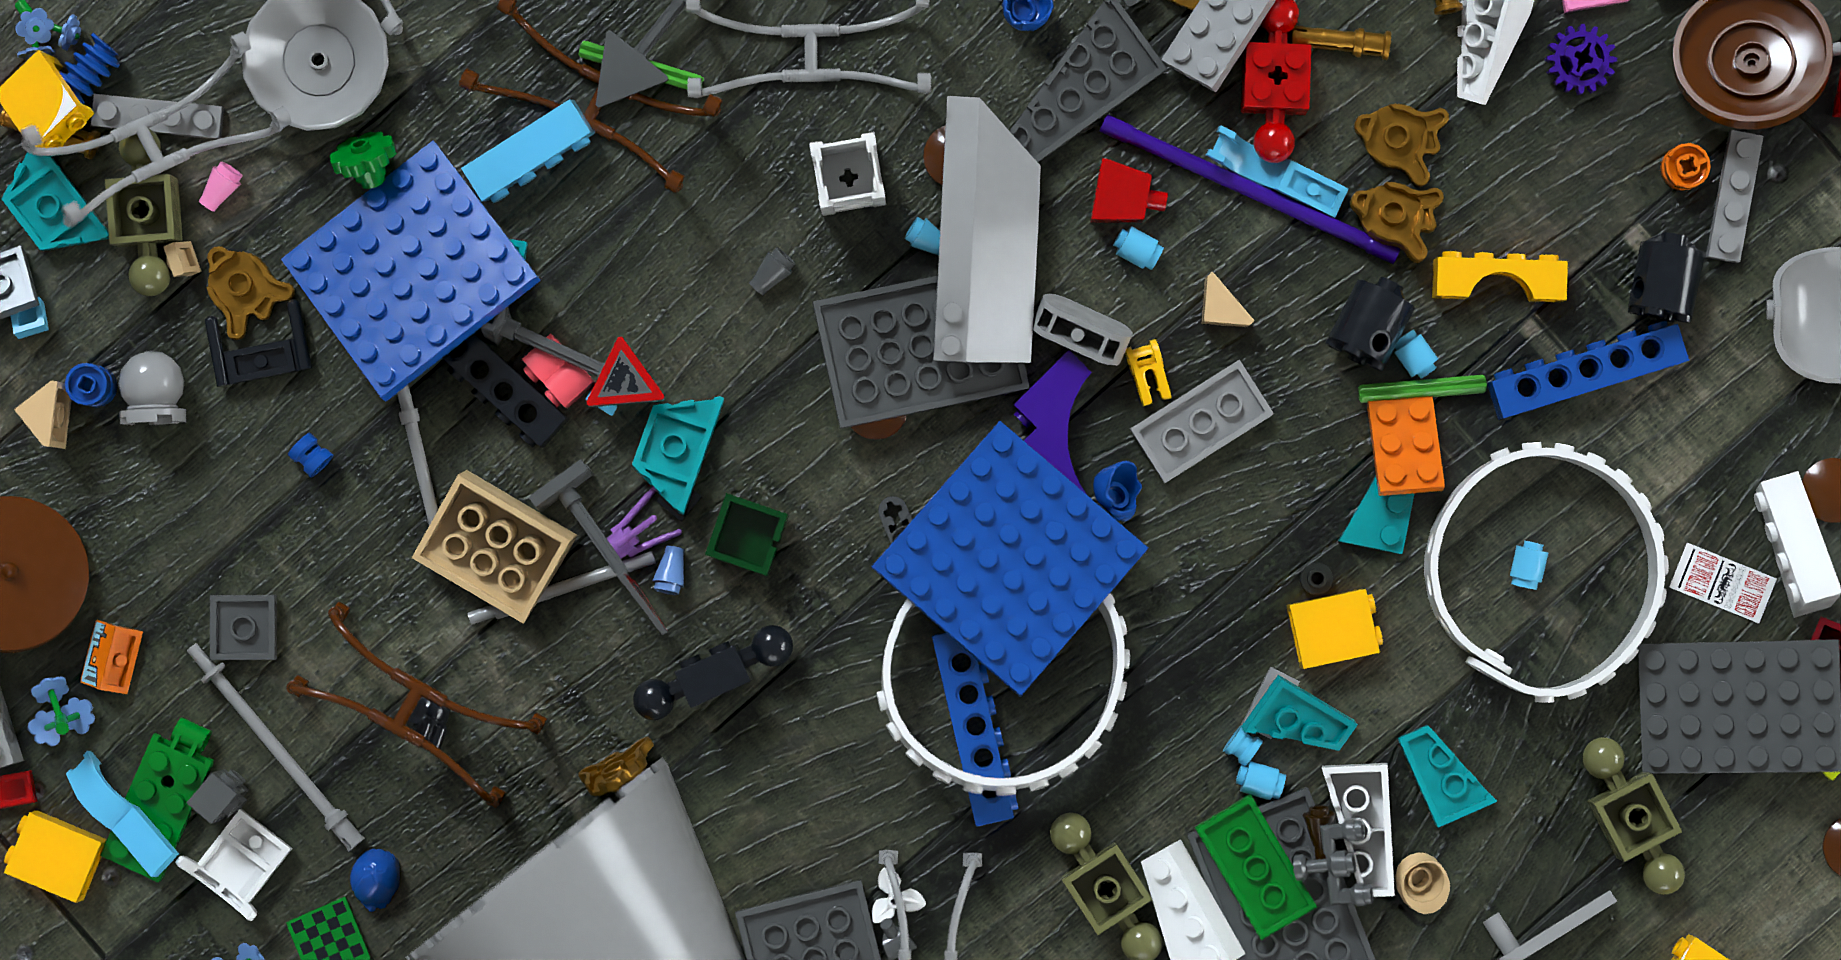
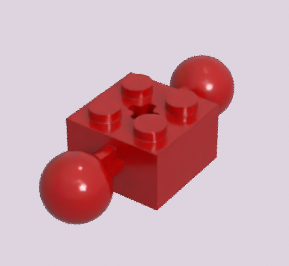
[1241,0,1312,163]

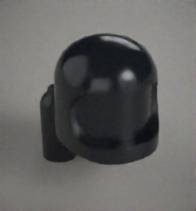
[407,696,450,749]

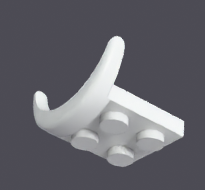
[175,809,293,921]

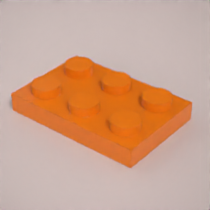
[1367,396,1445,496]

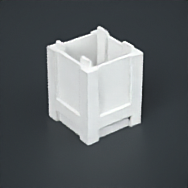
[809,132,886,216]

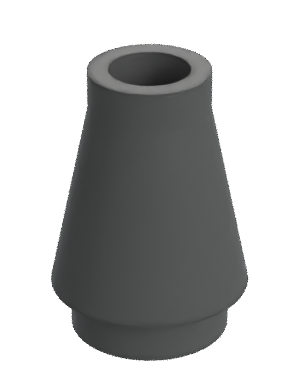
[749,247,796,295]

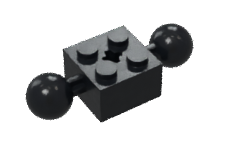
[633,625,793,721]

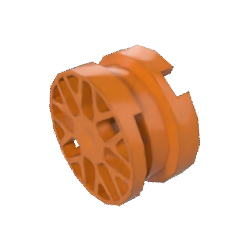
[1660,143,1711,191]

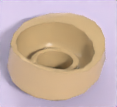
[1395,853,1450,914]

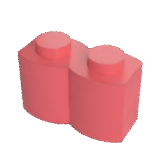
[522,333,596,409]

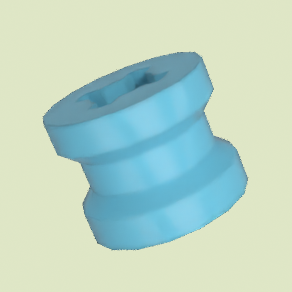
[1223,725,1263,766]

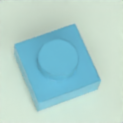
[11,297,49,339]

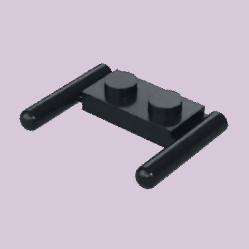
[205,300,312,387]

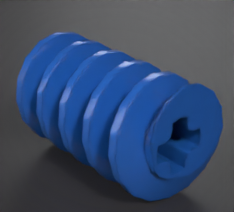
[59,33,120,105]

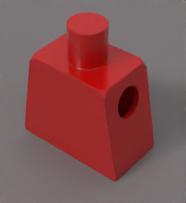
[1090,158,1168,223]

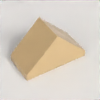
[1201,272,1254,327]

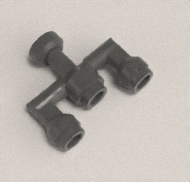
[1293,818,1374,907]

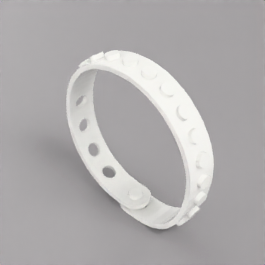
[1424,442,1669,702]
[877,593,1130,796]

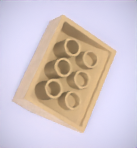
[412,470,578,624]

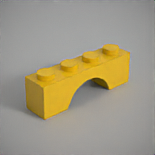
[1432,251,1568,302]

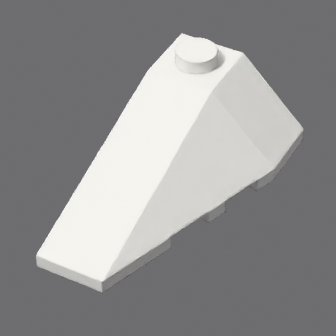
[1457,0,1534,105]

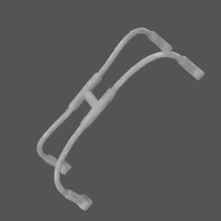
[686,0,931,98]
[20,31,292,228]
[878,850,982,960]

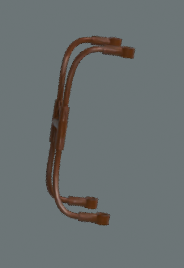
[459,0,723,193]
[286,601,547,809]

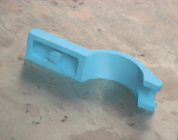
[1206,126,1348,218]
[66,751,179,877]

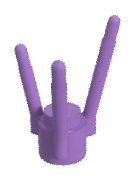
[607,488,682,559]

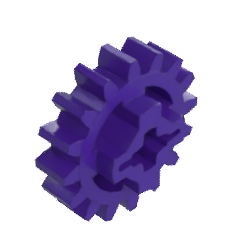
[1545,24,1617,96]

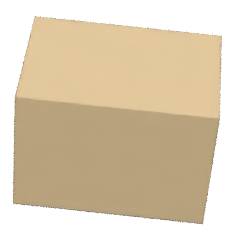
[14,381,71,449]

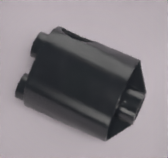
[1628,232,1705,323]
[1325,277,1415,372]

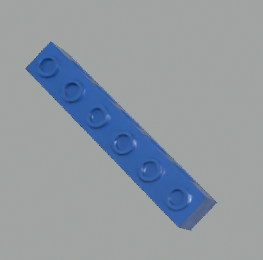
[1487,321,1689,420]
[932,632,1019,827]

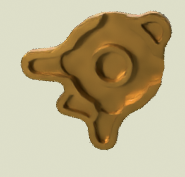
[1354,104,1449,187]
[1350,182,1444,263]
[207,246,295,340]
[578,737,654,796]

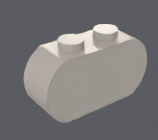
[1033,294,1133,366]

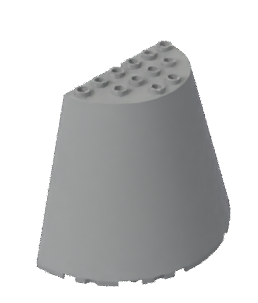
[405,757,746,960]

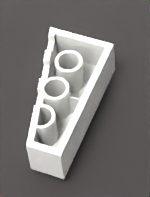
[1754,471,1841,618]
[1322,763,1395,897]
[1141,839,1245,960]

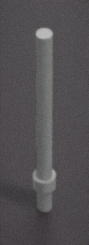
[397,385,438,525]
[468,551,656,625]

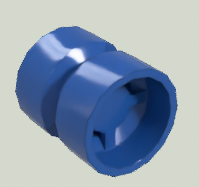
[65,363,118,407]

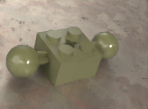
[105,128,183,296]
[1582,737,1685,895]
[1050,812,1162,960]

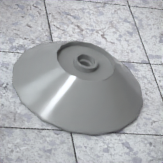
[241,0,389,131]

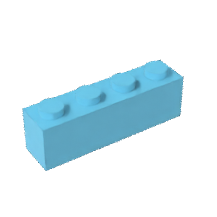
[461,99,595,204]

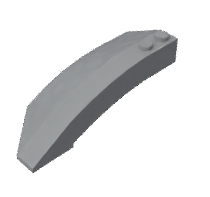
[933,96,1041,363]

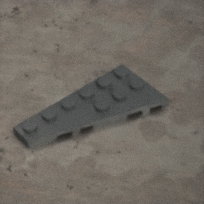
[1010,0,1167,163]

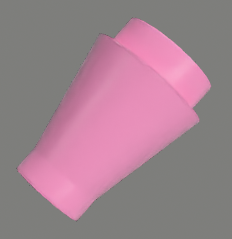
[199,161,243,211]

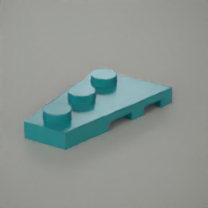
[1338,475,1415,554]
[1241,675,1358,751]
[1397,725,1497,828]

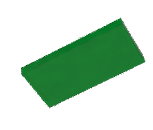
[1194,794,1317,940]

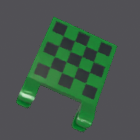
[286,896,373,960]

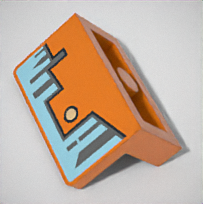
[80,620,143,694]

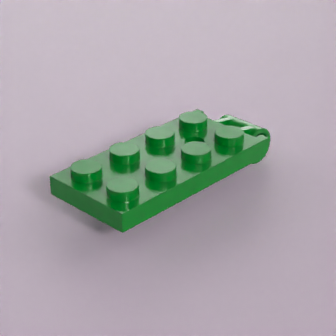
[100,717,214,883]

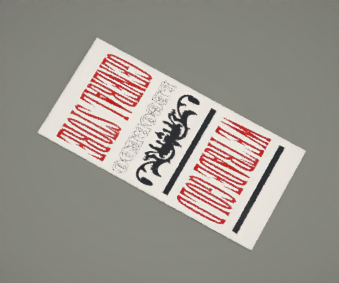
[1669,543,1777,623]

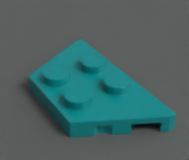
[2,152,109,251]
[632,396,724,515]

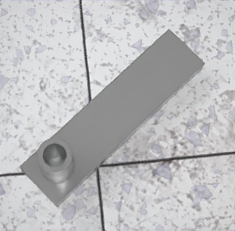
[1482,890,1617,960]

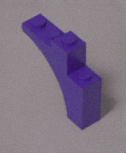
[1013,350,1092,496]

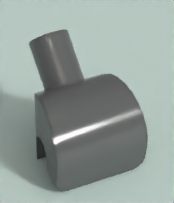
[880,918,917,960]

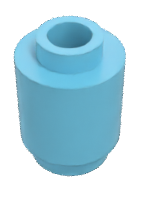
[1113,226,1164,270]
[1394,329,1438,379]
[1510,540,1548,590]
[1236,761,1286,800]

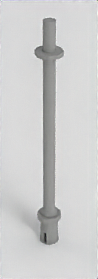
[187,643,365,852]

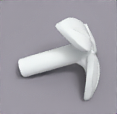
[871,867,926,923]

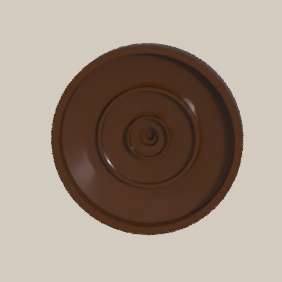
[1673,0,1833,129]
[0,496,89,653]

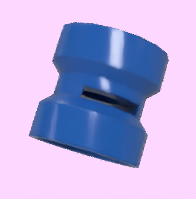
[288,432,334,478]

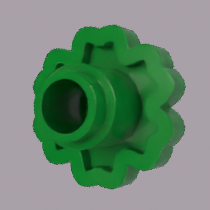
[330,132,397,189]

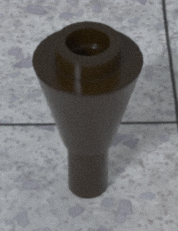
[1303,805,1336,860]

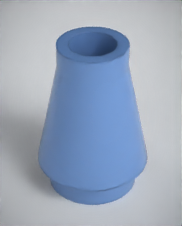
[652,546,685,595]

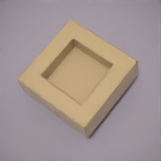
[164,241,202,277]

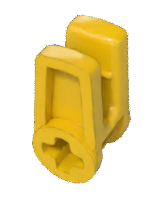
[1125,339,1172,407]

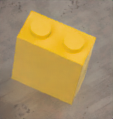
[1286,589,1383,669]
[4,810,107,903]

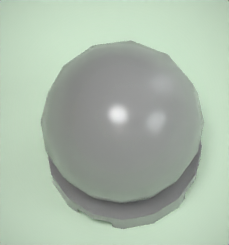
[118,350,186,425]

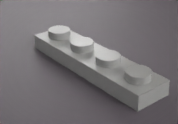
[91,94,224,139]
[1706,130,1763,263]

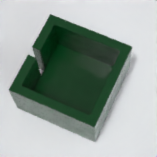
[705,493,789,576]

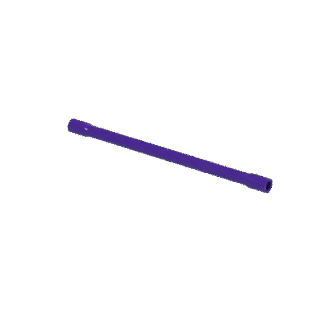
[1099,114,1400,264]

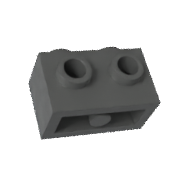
[187,769,249,824]

